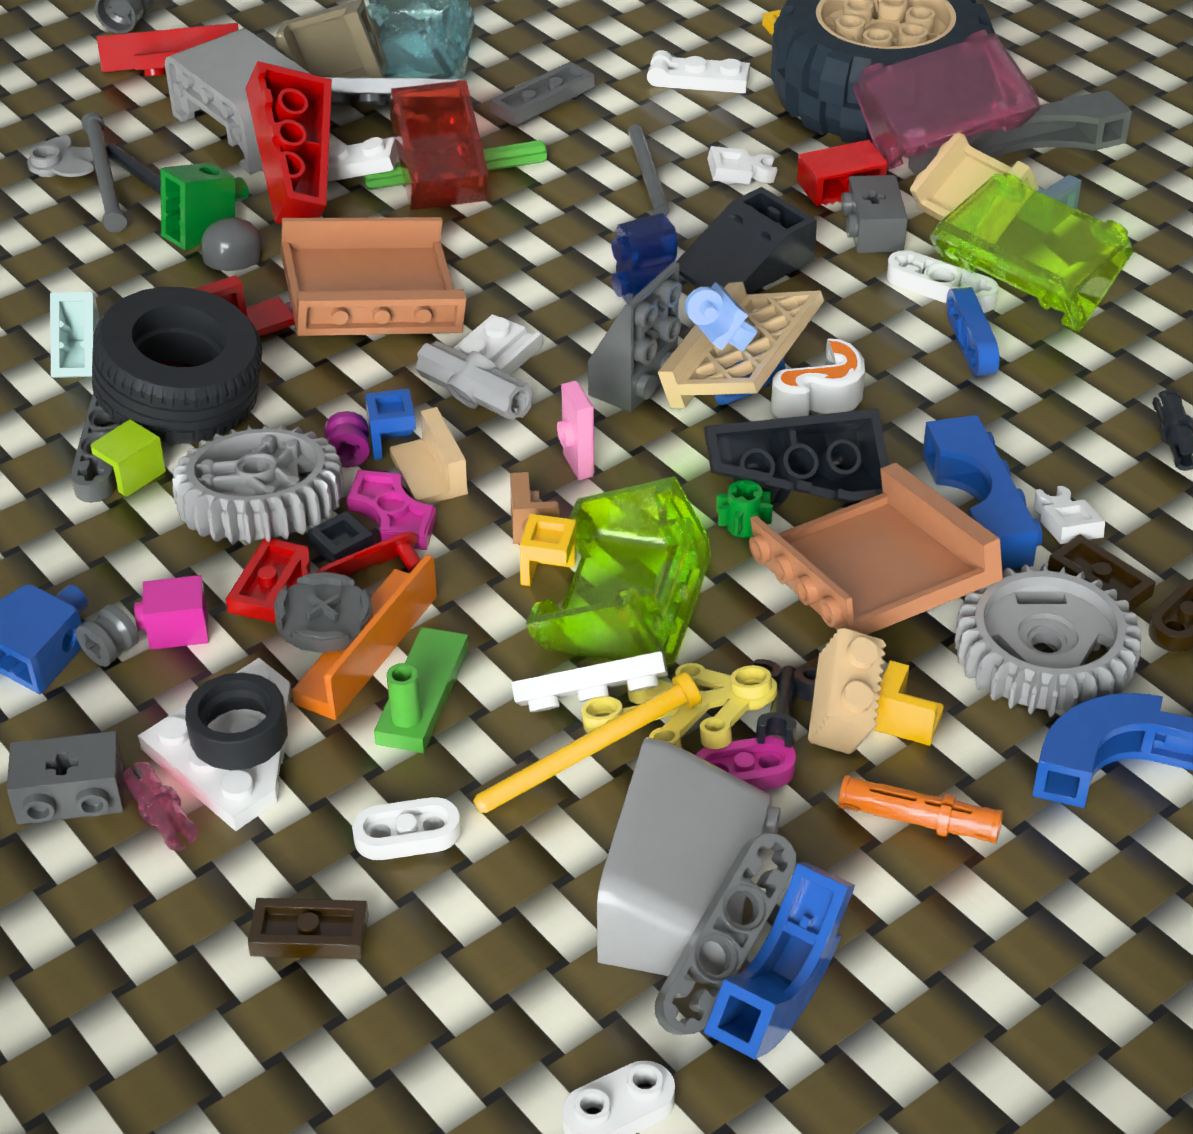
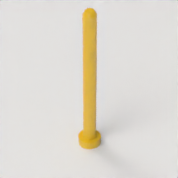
[473,672,702,813]

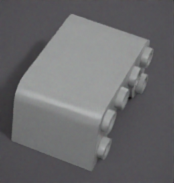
[165,28,310,175]

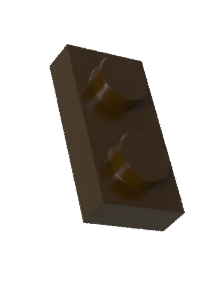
[1047,534,1156,612]
[248,898,369,960]

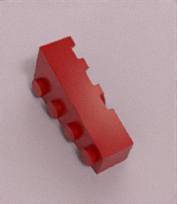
[245,61,332,224]

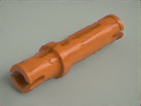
[838,775,1003,844]

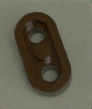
[1148,579,1193,652]

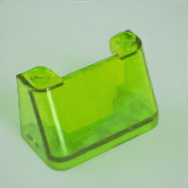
[930,172,1134,332]
[526,476,711,666]

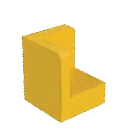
[519,514,577,586]
[873,660,944,746]

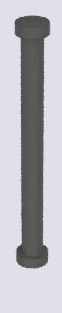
[81,112,127,233]

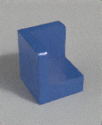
[365,388,416,461]

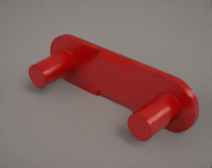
[316,531,421,577]

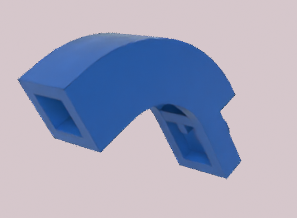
[1032,693,1193,808]
[703,861,855,1059]

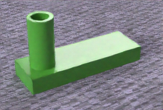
[374,627,469,754]

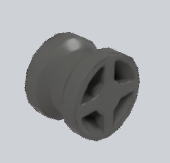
[75,604,139,667]

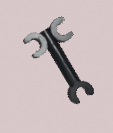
[754,659,817,748]

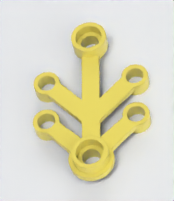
[581,663,778,749]

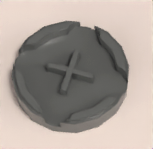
[274,572,372,653]

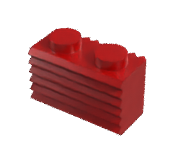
[797,140,887,207]

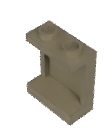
[275,0,389,78]

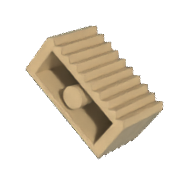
[808,628,886,754]

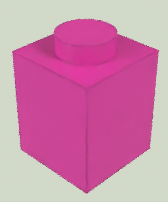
[134,575,209,650]

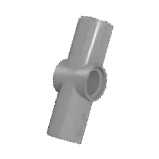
[415,341,534,420]

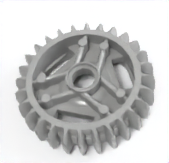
[172,424,344,545]
[955,564,1142,718]

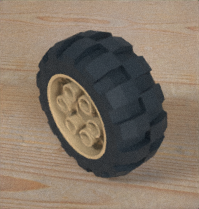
[771,0,996,147]

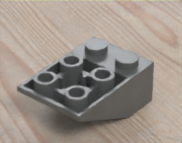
[588,262,682,412]

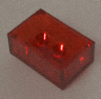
[390,80,489,210]

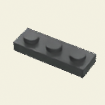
[490,62,594,126]

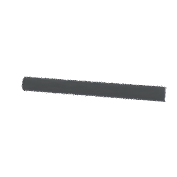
[628,124,669,218]

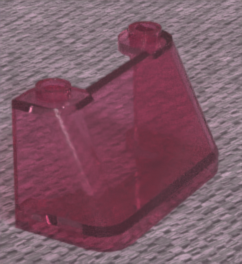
[853,30,1041,170]

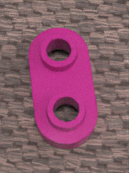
[696,736,796,790]

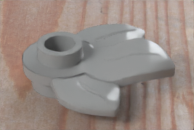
[27,135,95,177]

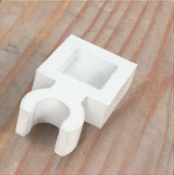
[707,146,778,184]
[1034,486,1105,544]

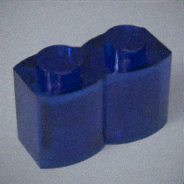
[611,213,677,303]

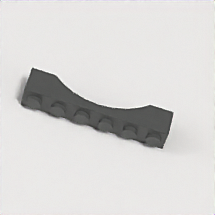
[908,90,1132,176]

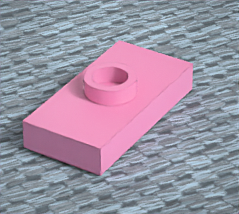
[557,381,594,481]

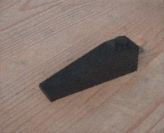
[703,409,889,503]

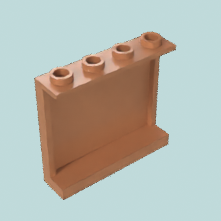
[281,217,466,336]
[749,463,1003,635]

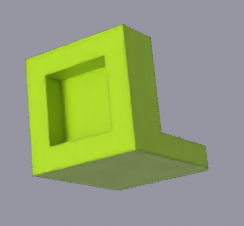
[90,419,166,497]

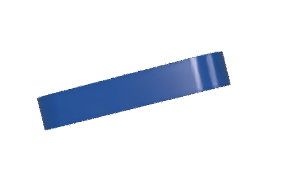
[946,287,1000,376]

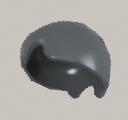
[201,217,262,271]

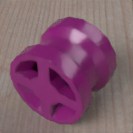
[324,411,370,468]

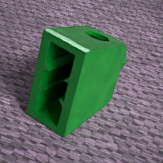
[161,163,249,251]

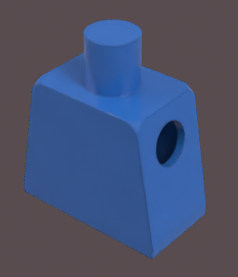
[0,584,88,695]

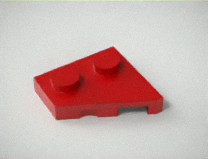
[226,537,311,623]

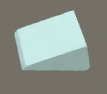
[50,292,100,378]

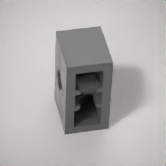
[841,175,907,253]
[7,731,124,825]

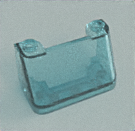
[367,0,474,79]

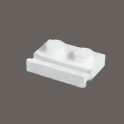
[454,314,542,375]

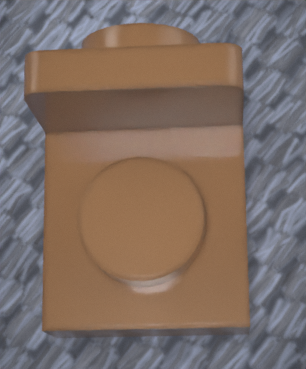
[510,472,559,544]

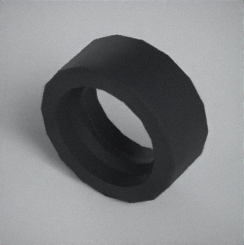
[185,672,288,771]

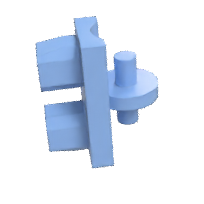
[685,282,757,351]

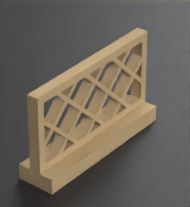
[658,282,824,409]

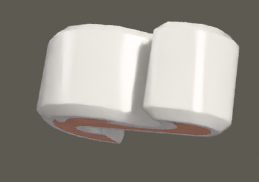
[771,339,865,418]

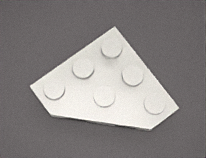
[138,658,292,831]

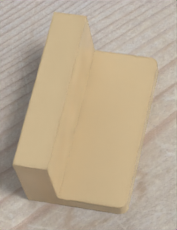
[390,407,468,504]

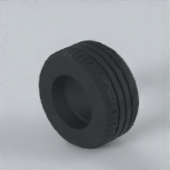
[92,287,262,444]

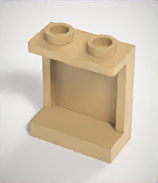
[910,131,1039,248]

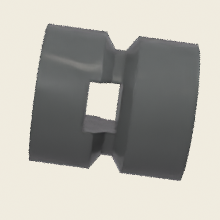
[95,0,154,34]

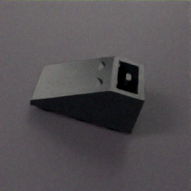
[676,187,817,294]

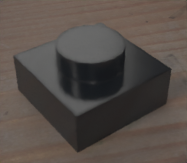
[308,511,374,563]

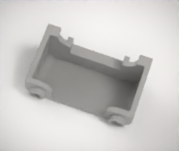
[597,737,781,981]

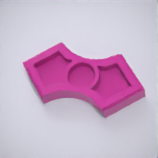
[347,470,437,550]

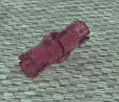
[122,762,198,851]

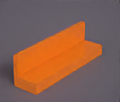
[291,554,437,720]

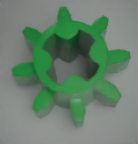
[716,480,773,538]

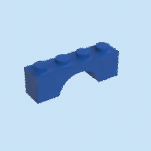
[922,415,1042,571]

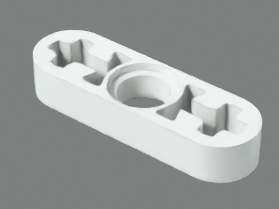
[887,250,998,313]

